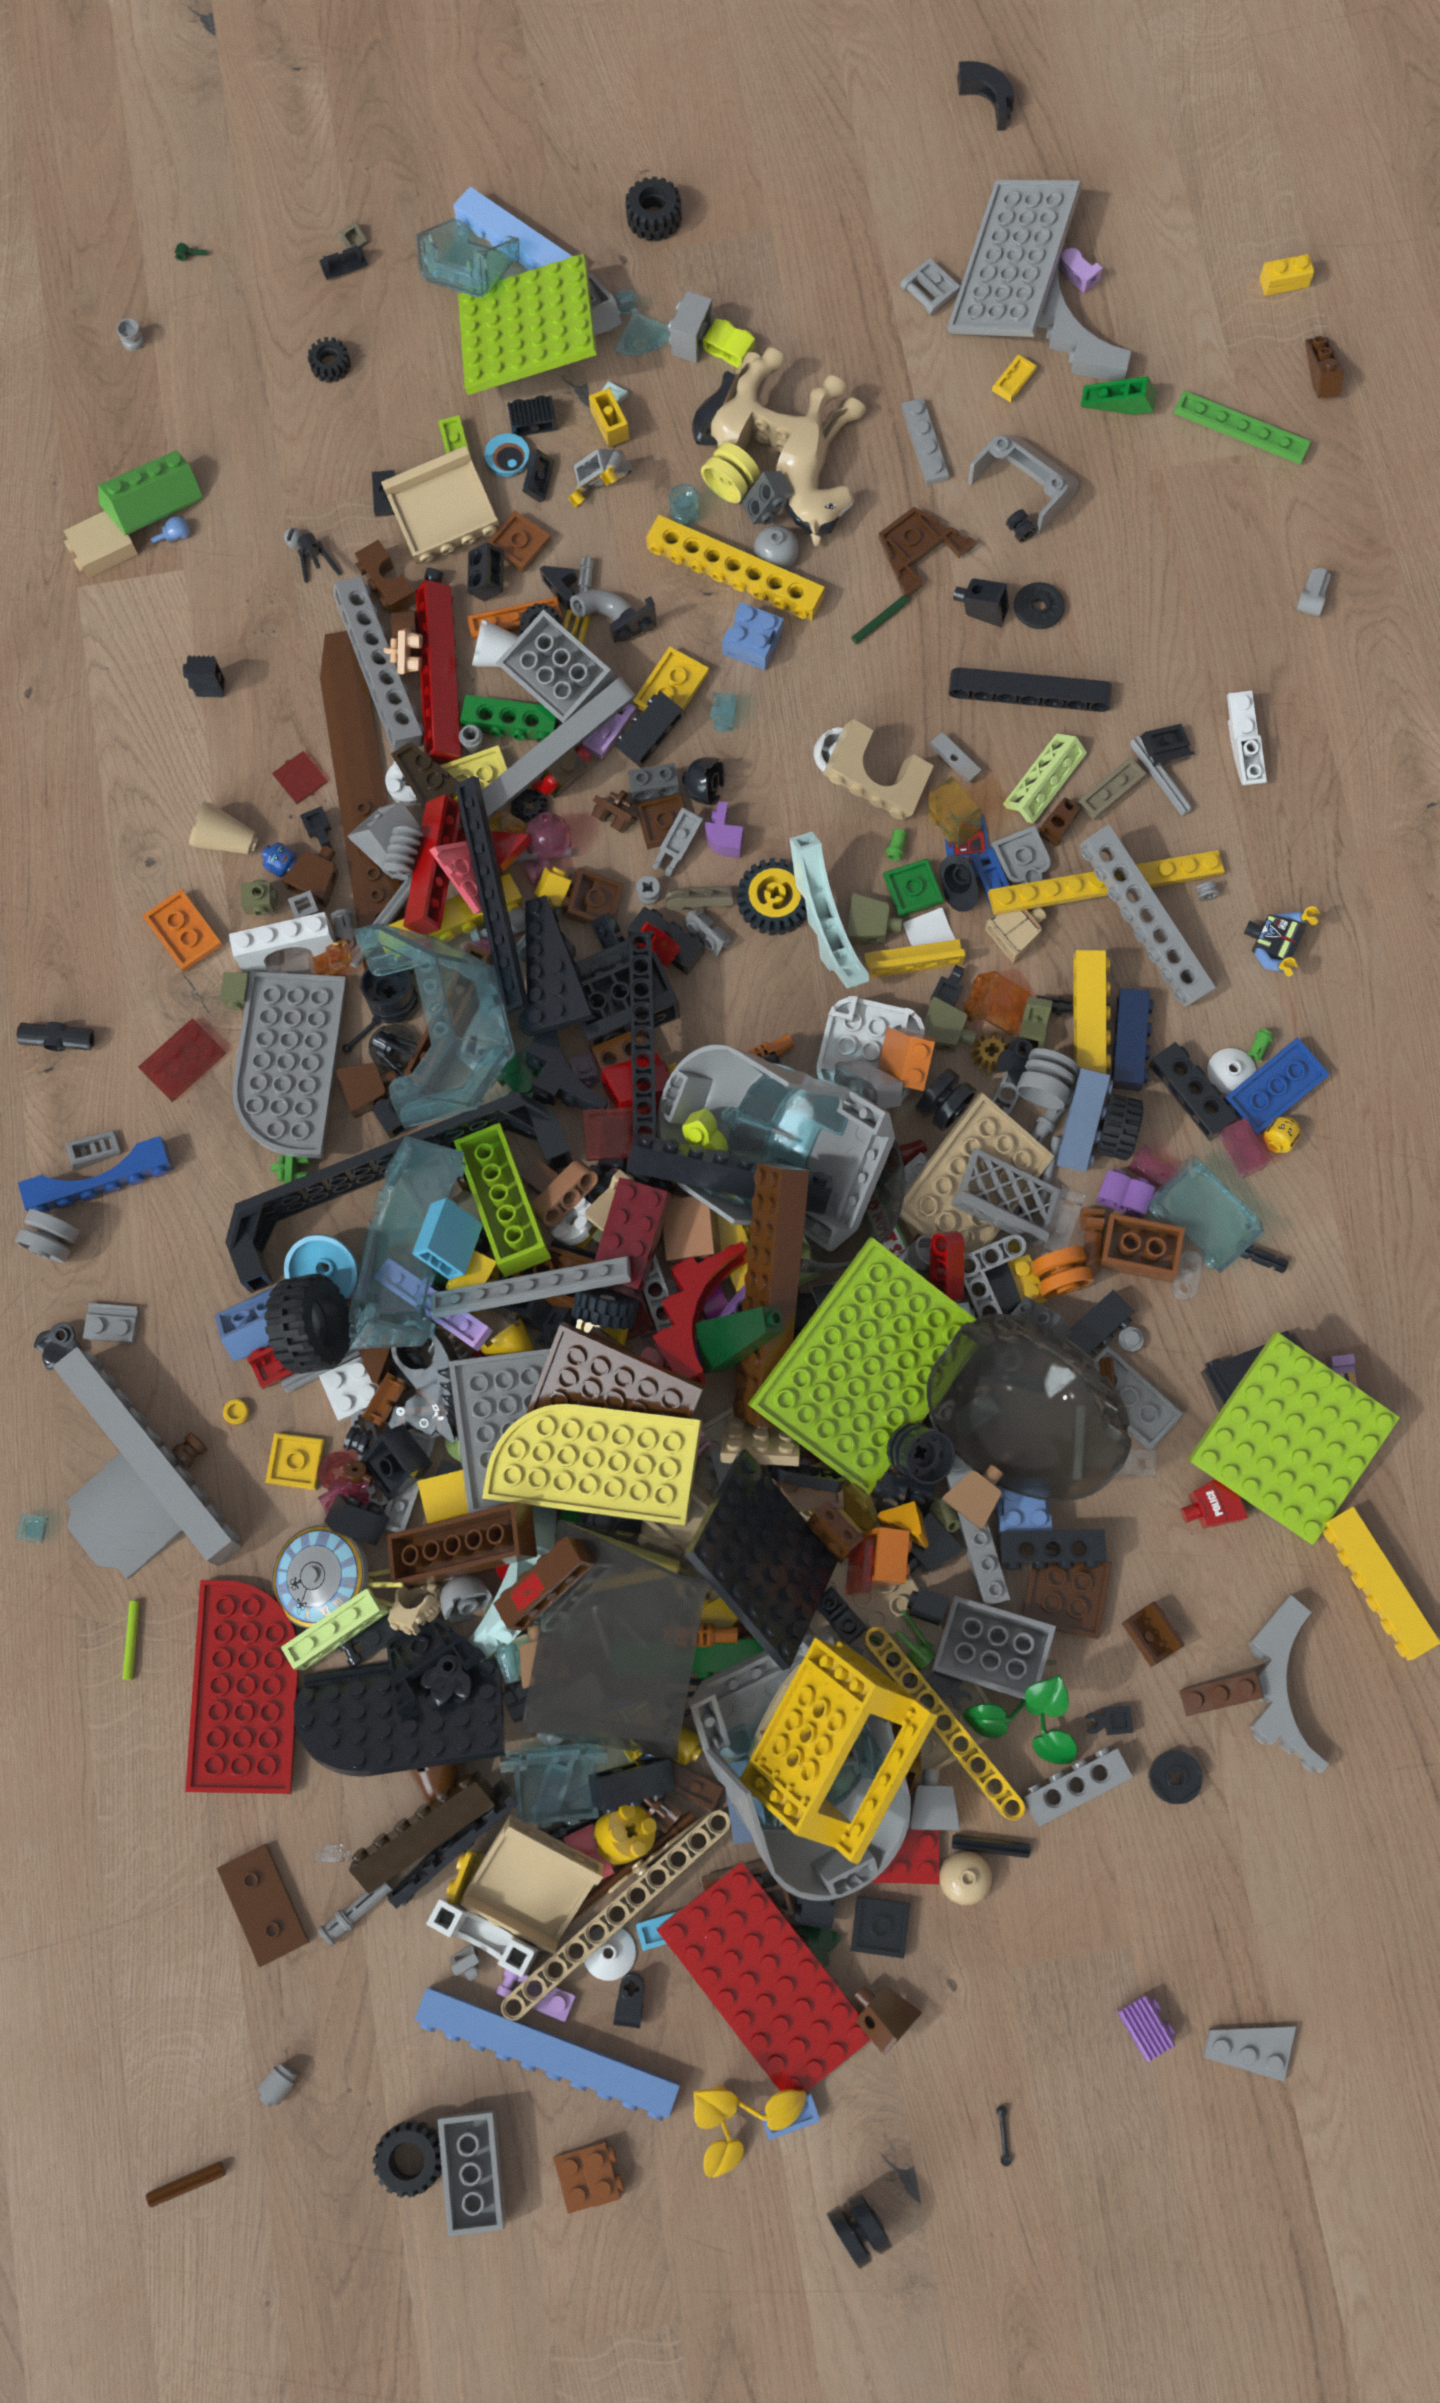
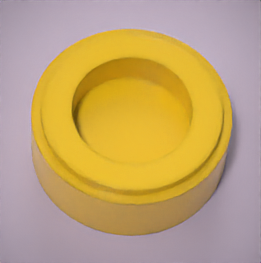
[223,1399,250,1426]

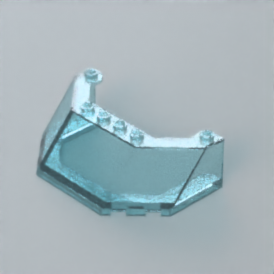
[354,923,516,1129]
[348,1136,466,1349]

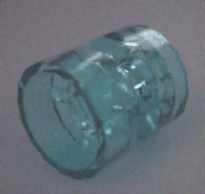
[669,484,699,527]

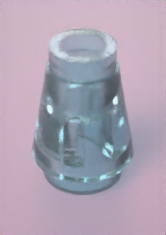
[494,1643,521,1683]

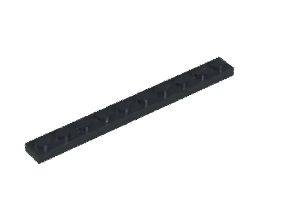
[455,776,529,1014]

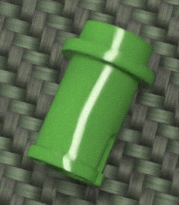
[885,829,908,861]
[1247,1028,1273,1061]

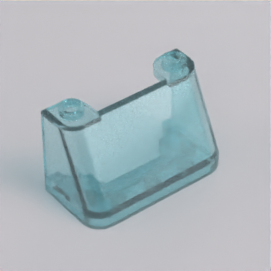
[416,219,520,297]
[1148,1154,1265,1273]

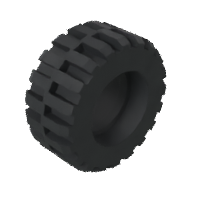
[264,1273,352,1374]

